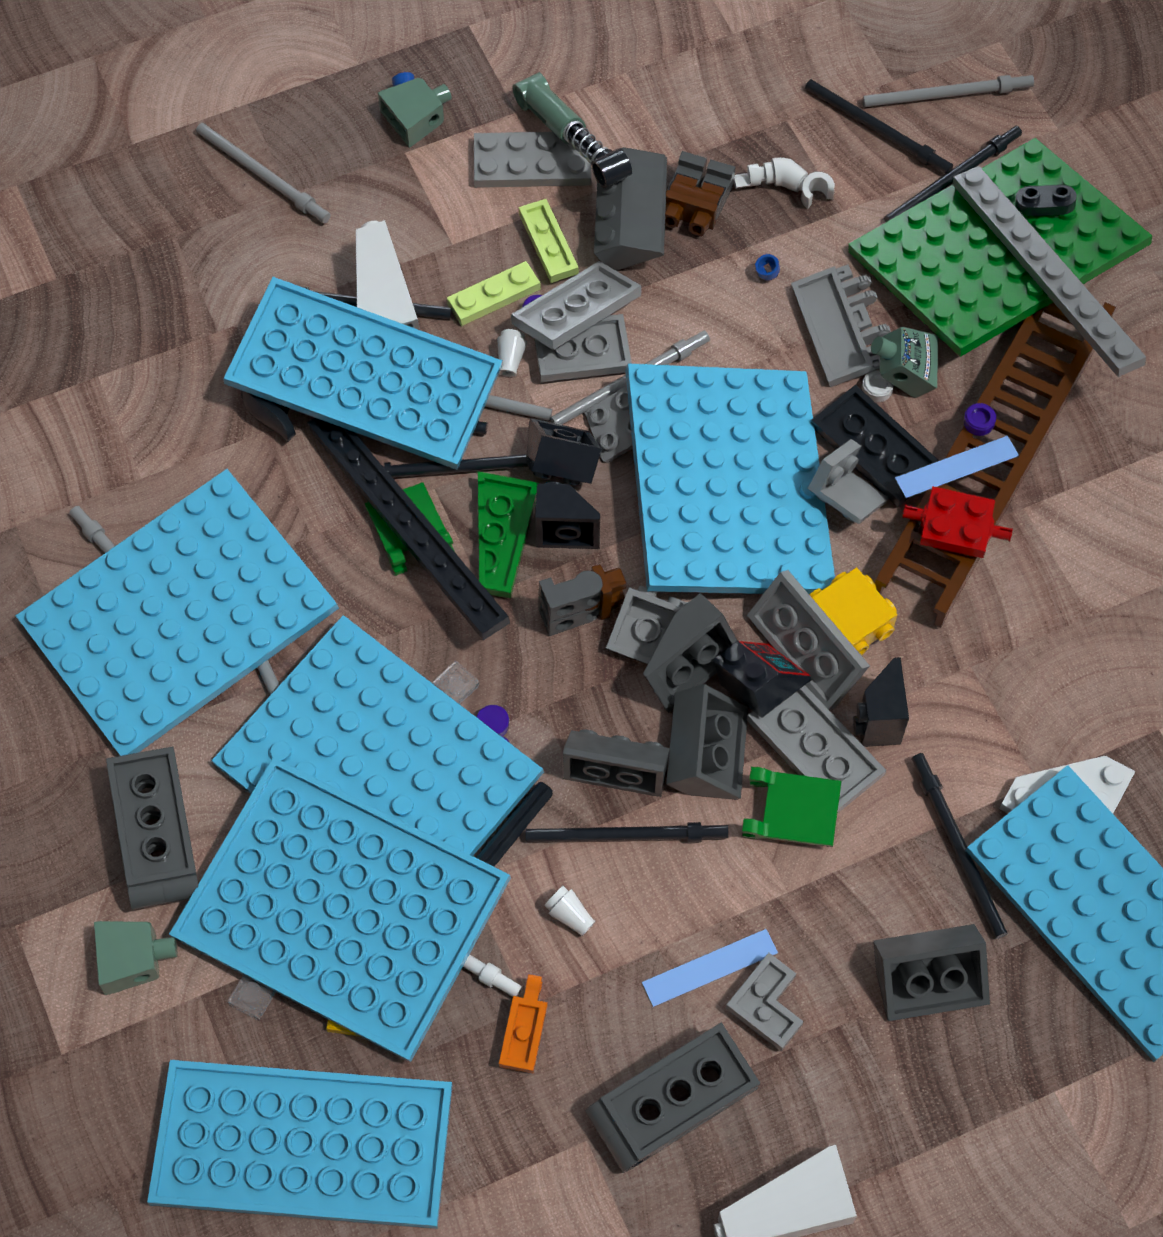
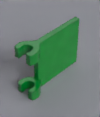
[365,482,455,575]
[742,767,842,847]

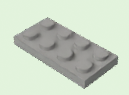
[474,131,591,188]
[511,261,642,350]
[747,570,870,710]
[747,686,886,814]

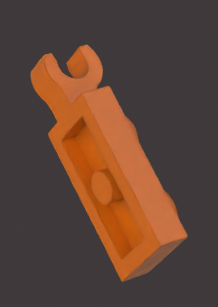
[499,974,548,1074]

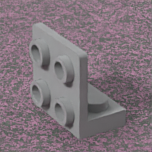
[585,386,633,463]
[807,439,888,524]

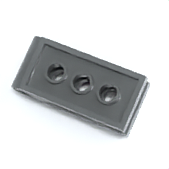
[106,746,199,910]
[585,1022,760,1173]

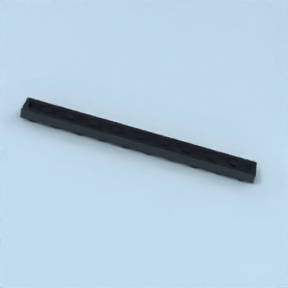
[307,418,510,641]

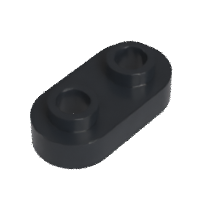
[1015,185,1077,216]

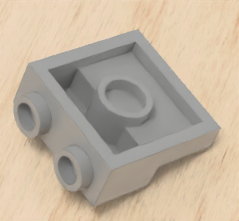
[606,585,686,664]

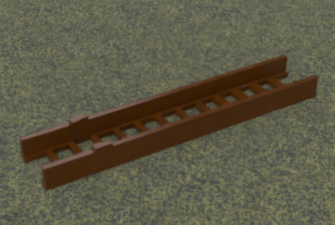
[875,302,1116,628]

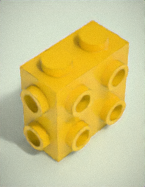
[809,567,898,656]

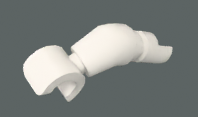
[734,158,835,209]

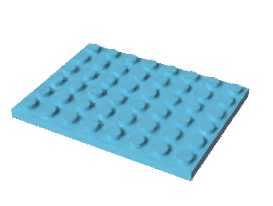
[625,364,835,594]
[15,469,339,756]
[212,615,544,856]
[169,757,511,1063]

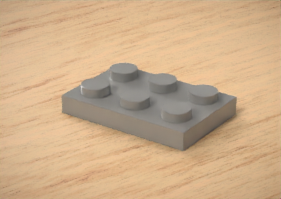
[534,314,632,382]

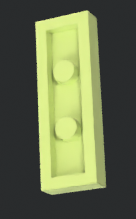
[519,199,579,283]
[447,261,541,326]

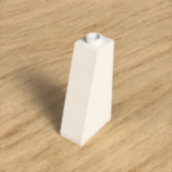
[356,220,420,329]
[714,1145,857,1237]

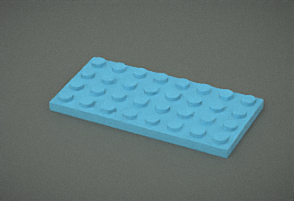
[224,277,503,470]
[965,765,1163,1062]
[147,1060,453,1229]

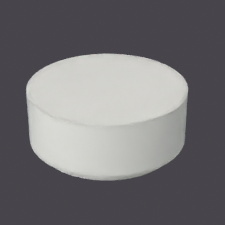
[862,370,894,402]

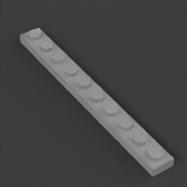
[953,166,1146,377]

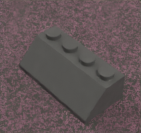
[594,147,667,271]

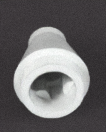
[497,329,527,377]
[544,886,596,936]

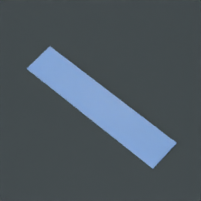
[895,436,1019,498]
[642,929,778,1007]

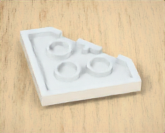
[999,756,1135,813]

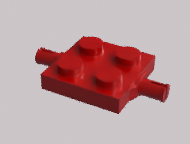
[902,486,1013,558]

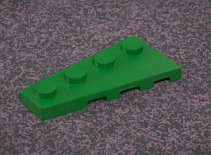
[478,471,539,599]

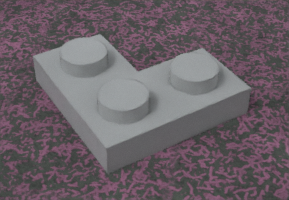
[726,953,804,1052]

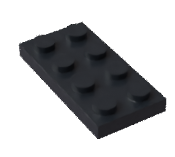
[811,385,939,507]

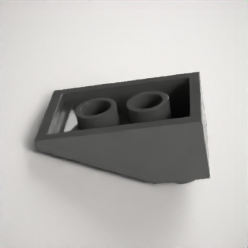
[643,593,738,713]

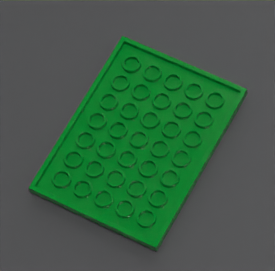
[848,138,1152,357]

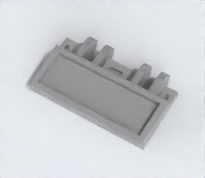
[791,264,891,387]

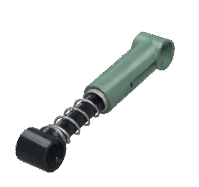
[512,72,632,188]

